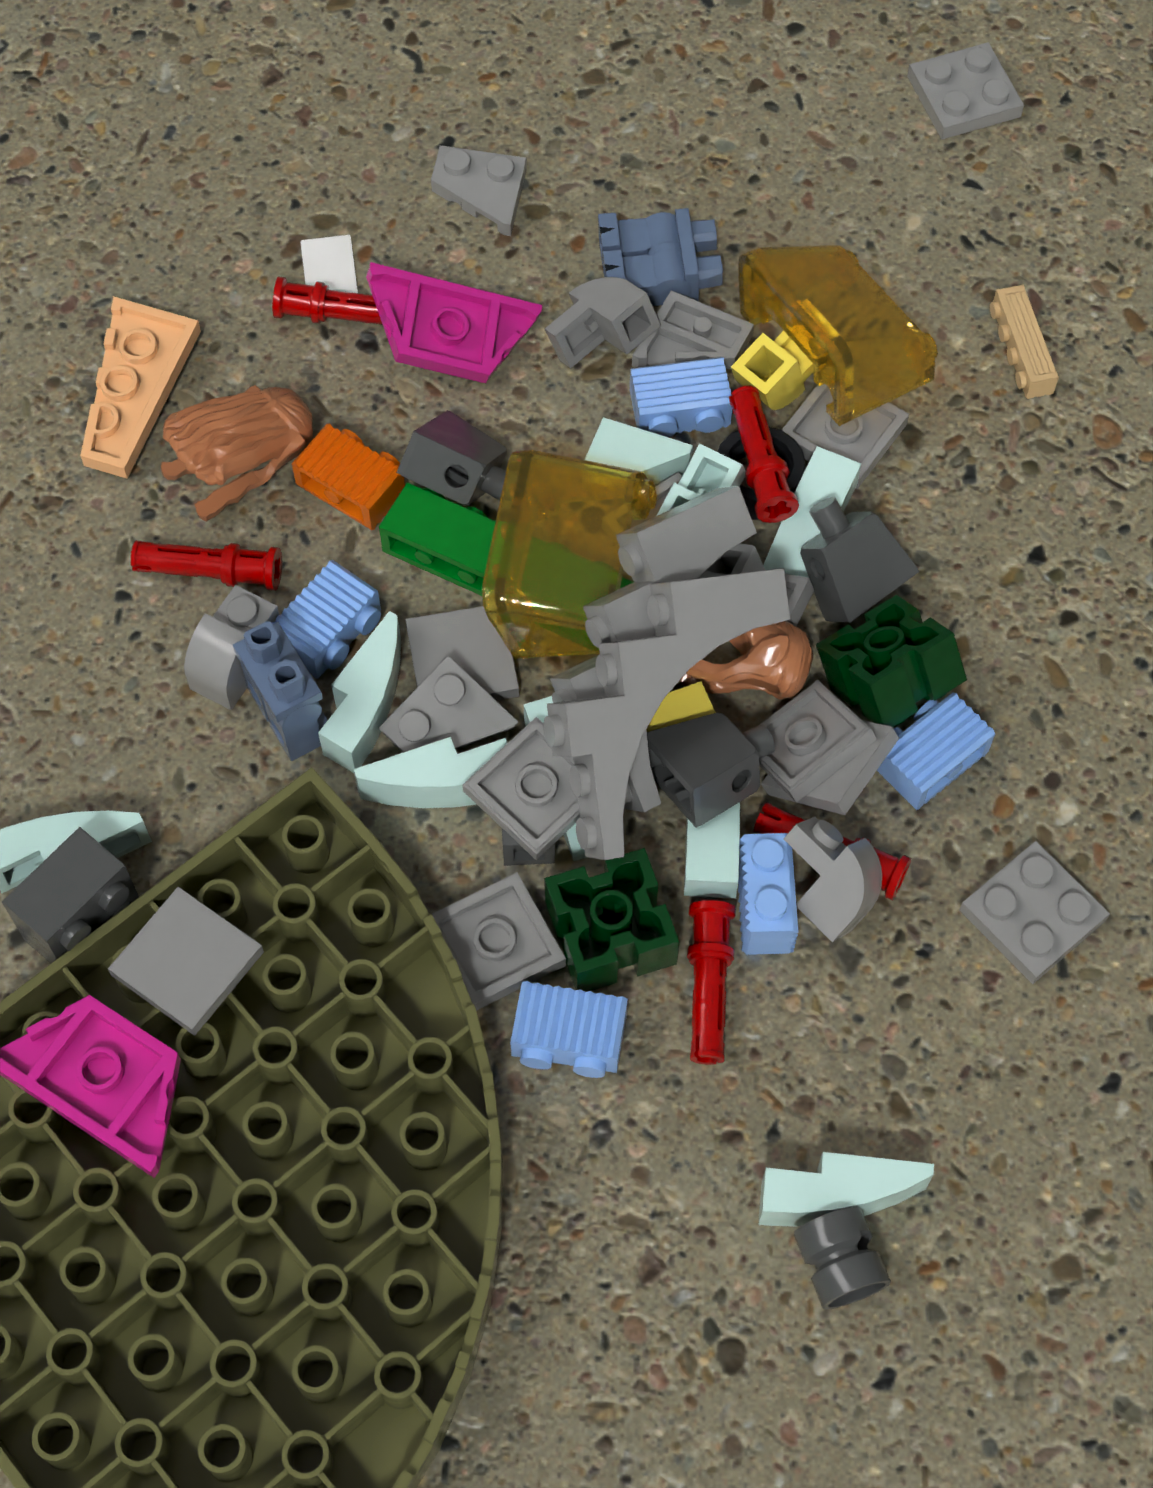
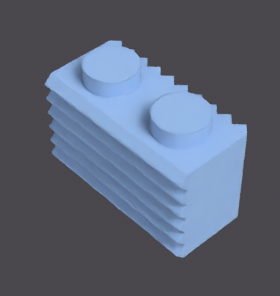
[630,357,732,437]
[272,560,381,679]
[877,692,995,810]
[738,833,799,955]
[510,981,628,1078]

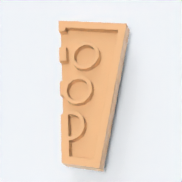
[80,296,201,479]

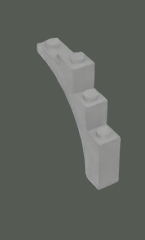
[550,486,757,812]
[543,568,790,860]

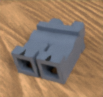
[598,208,723,306]
[233,621,328,761]

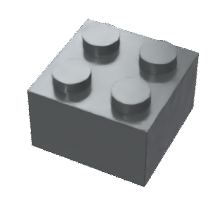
[2,827,139,964]

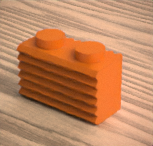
[292,423,405,530]

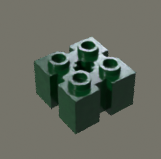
[816,595,967,727]
[544,848,679,992]

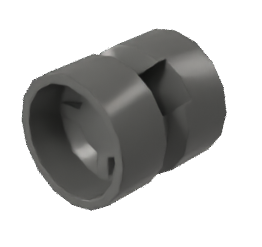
[794,1206,891,1310]

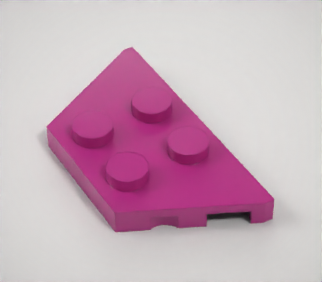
[366,262,542,383]
[0,995,181,1178]

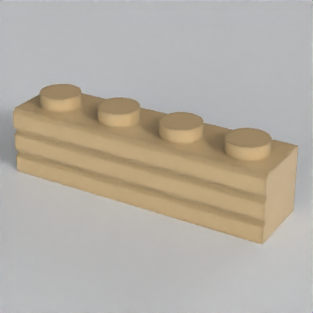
[990,285,1059,399]

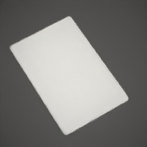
[301,235,358,293]

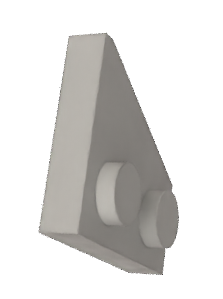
[431,145,527,236]
[632,291,754,369]
[379,656,518,752]

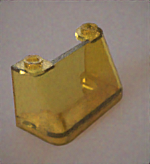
[738,245,938,426]
[482,450,657,659]

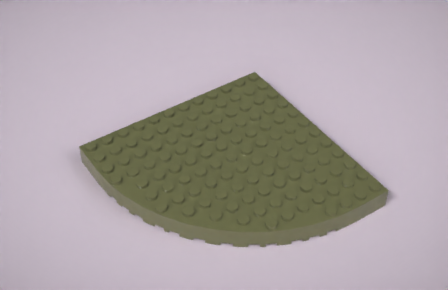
[0,767,503,1488]

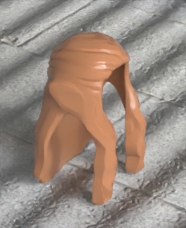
[161,385,313,522]
[677,621,813,699]

